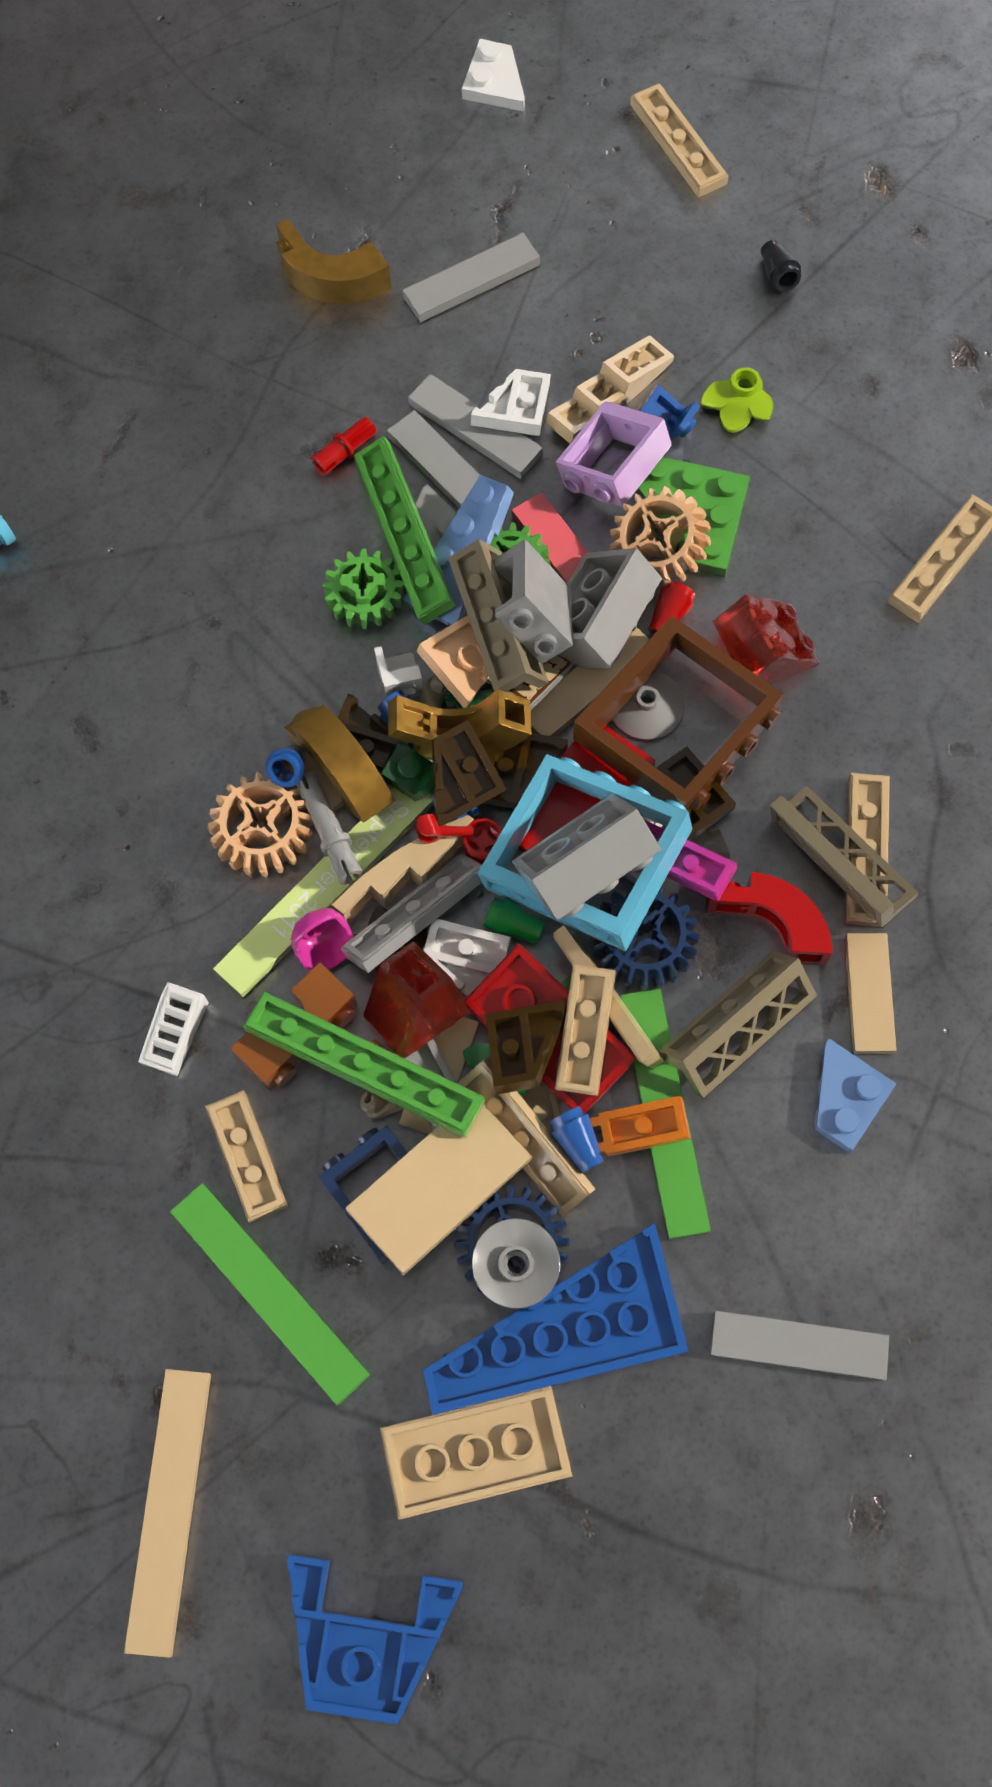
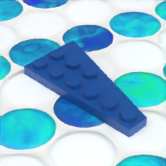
[423,1223,689,1415]

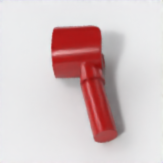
[415,814,473,844]

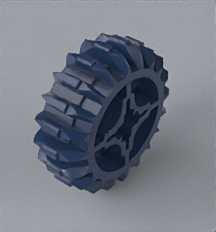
[590,885,700,991]
[454,1185,570,1294]

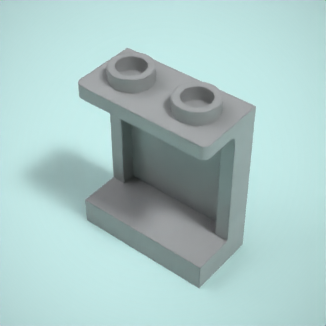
[495,539,573,663]

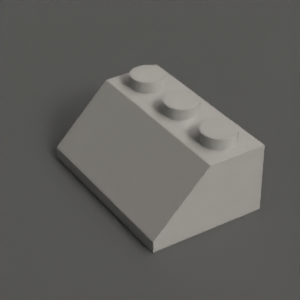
[558,548,662,669]
[512,793,662,921]

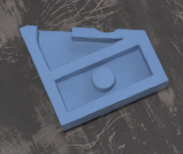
[814,1038,897,1153]

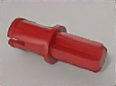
[310,417,377,476]

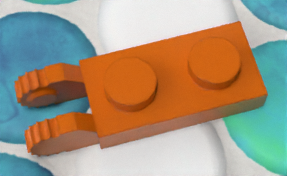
[590,1096,691,1157]

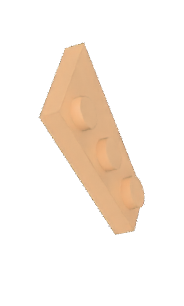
[416,615,489,708]

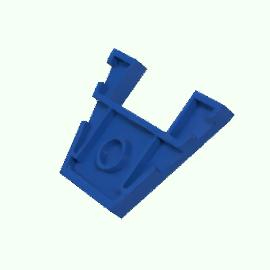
[287,1554,464,1725]

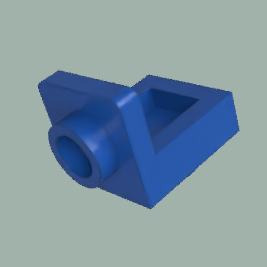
[638,385,700,441]

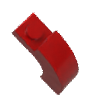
[706,872,833,965]

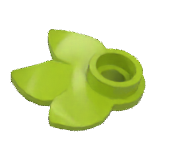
[701,367,774,433]

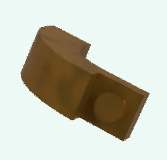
[276,218,392,304]
[388,689,532,757]
[284,704,395,823]

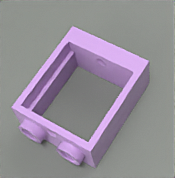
[556,401,672,507]

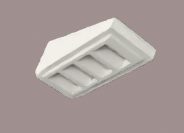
[138,982,209,1077]

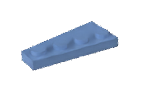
[402,475,514,626]

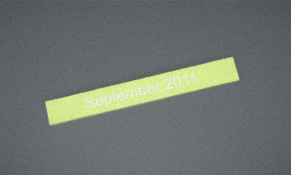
[213,756,434,999]

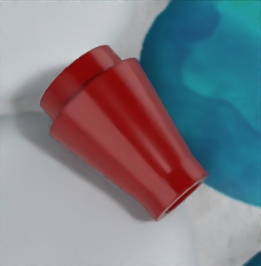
[647,580,695,635]

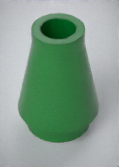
[483,896,545,944]

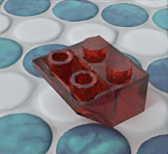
[712,594,820,685]
[363,941,470,1059]

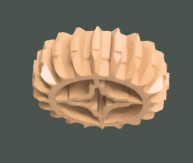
[610,486,711,586]
[208,772,314,877]

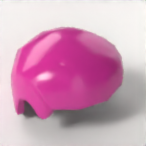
[290,908,354,970]

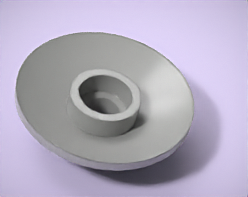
[611,672,685,741]
[472,1219,560,1309]

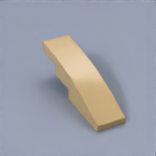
[545,335,675,443]
[331,815,474,925]

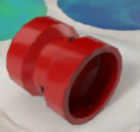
[463,818,502,865]

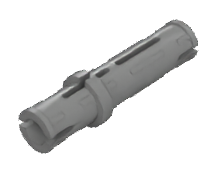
[295,772,364,885]

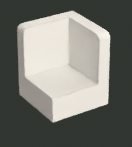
[374,646,423,698]

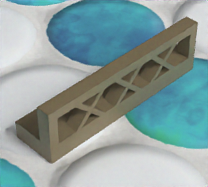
[448,539,549,692]
[770,786,918,927]
[658,950,817,1098]

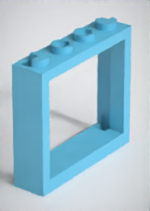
[478,754,693,951]

